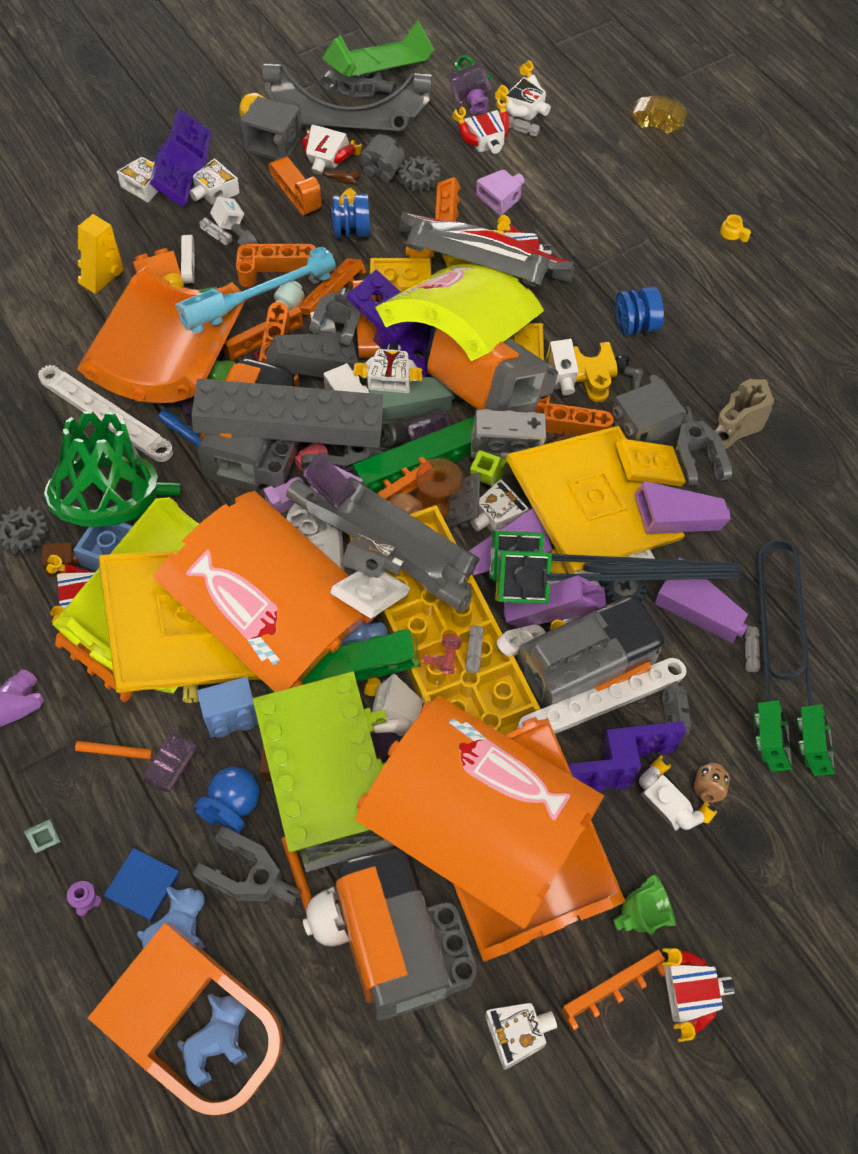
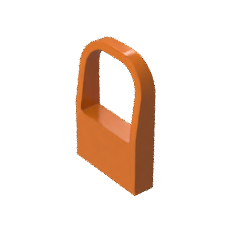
[88,923,282,1115]

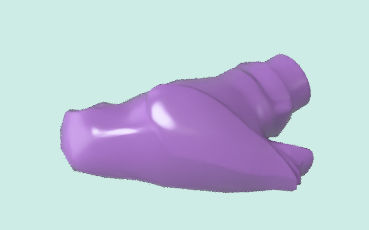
[0,670,44,727]

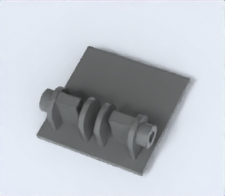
[448,472,480,529]

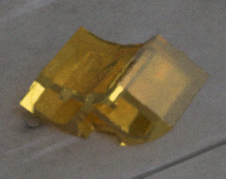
[631,96,688,134]

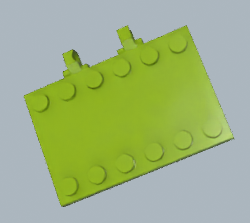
[253,671,388,853]

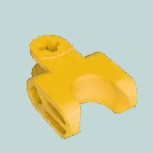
[573,342,617,402]

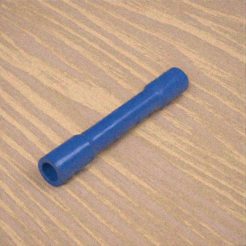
[158,409,201,448]

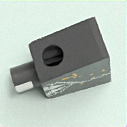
[341,528,404,578]

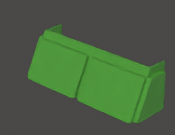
[322,21,435,77]

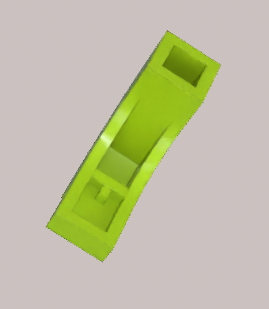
[470,450,508,487]

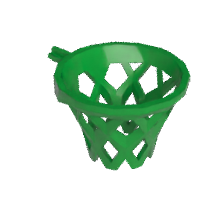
[44,410,181,527]

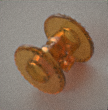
[416,458,462,518]

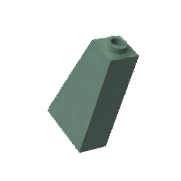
[366,376,455,421]

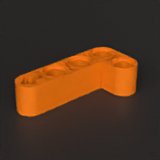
[268,156,322,216]
[236,244,316,287]
[353,280,380,359]
[259,302,300,387]
[533,395,614,436]

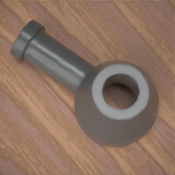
[231,223,259,247]

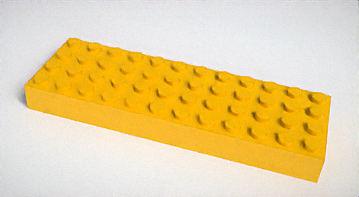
[350,505,541,735]

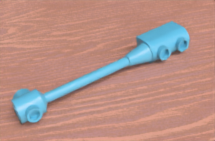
[175,247,336,333]

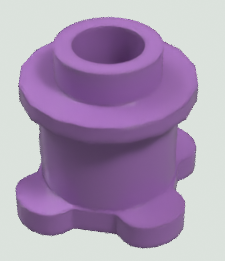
[467,89,489,115]
[67,881,102,916]

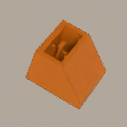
[131,248,181,278]

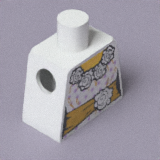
[117,157,158,203]
[189,159,240,204]

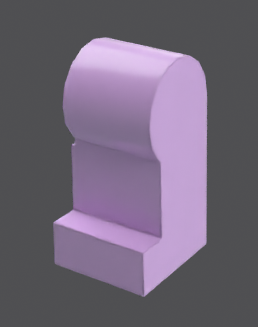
[263,477,305,514]

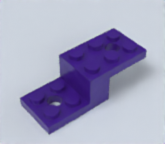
[149,109,212,206]
[346,269,429,377]
[568,721,686,792]

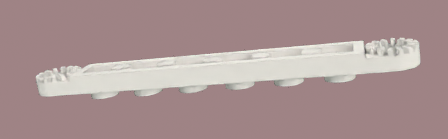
[38,365,173,462]
[517,658,686,734]

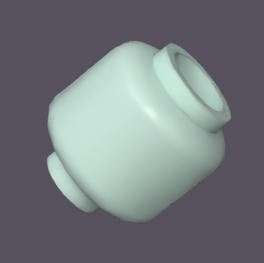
[274,280,305,310]

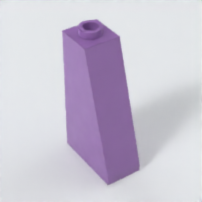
[635,482,731,534]
[468,508,553,575]
[655,557,748,644]
[504,575,606,628]

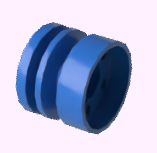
[331,194,370,238]
[615,286,664,336]

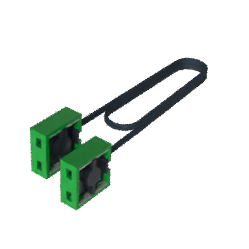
[489,530,741,604]
[755,540,835,776]

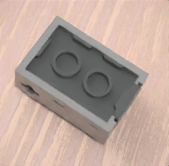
[471,409,546,459]

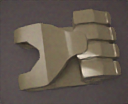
[714,379,774,449]

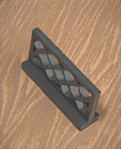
[300,831,393,872]

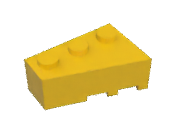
[78,214,124,294]

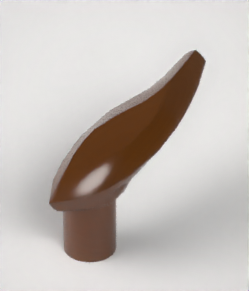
[323,170,360,184]

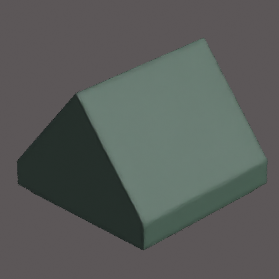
[24,819,61,853]

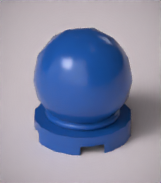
[194,766,260,834]

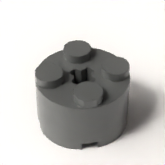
[360,134,405,183]

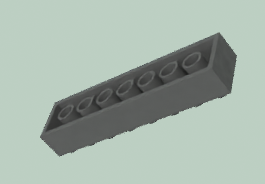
[192,378,383,448]

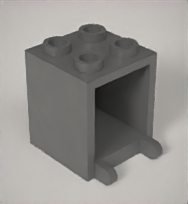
[240,96,302,160]
[612,375,685,444]

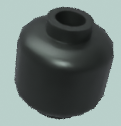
[380,420,407,450]

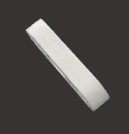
[181,235,195,284]
[497,624,546,656]

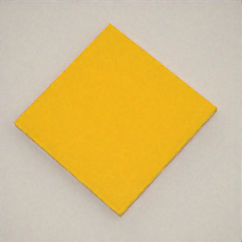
[506,426,685,574]
[98,551,260,692]

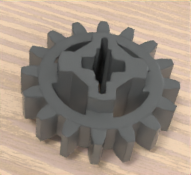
[399,155,440,192]
[0,506,49,554]

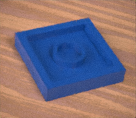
[104,848,181,922]

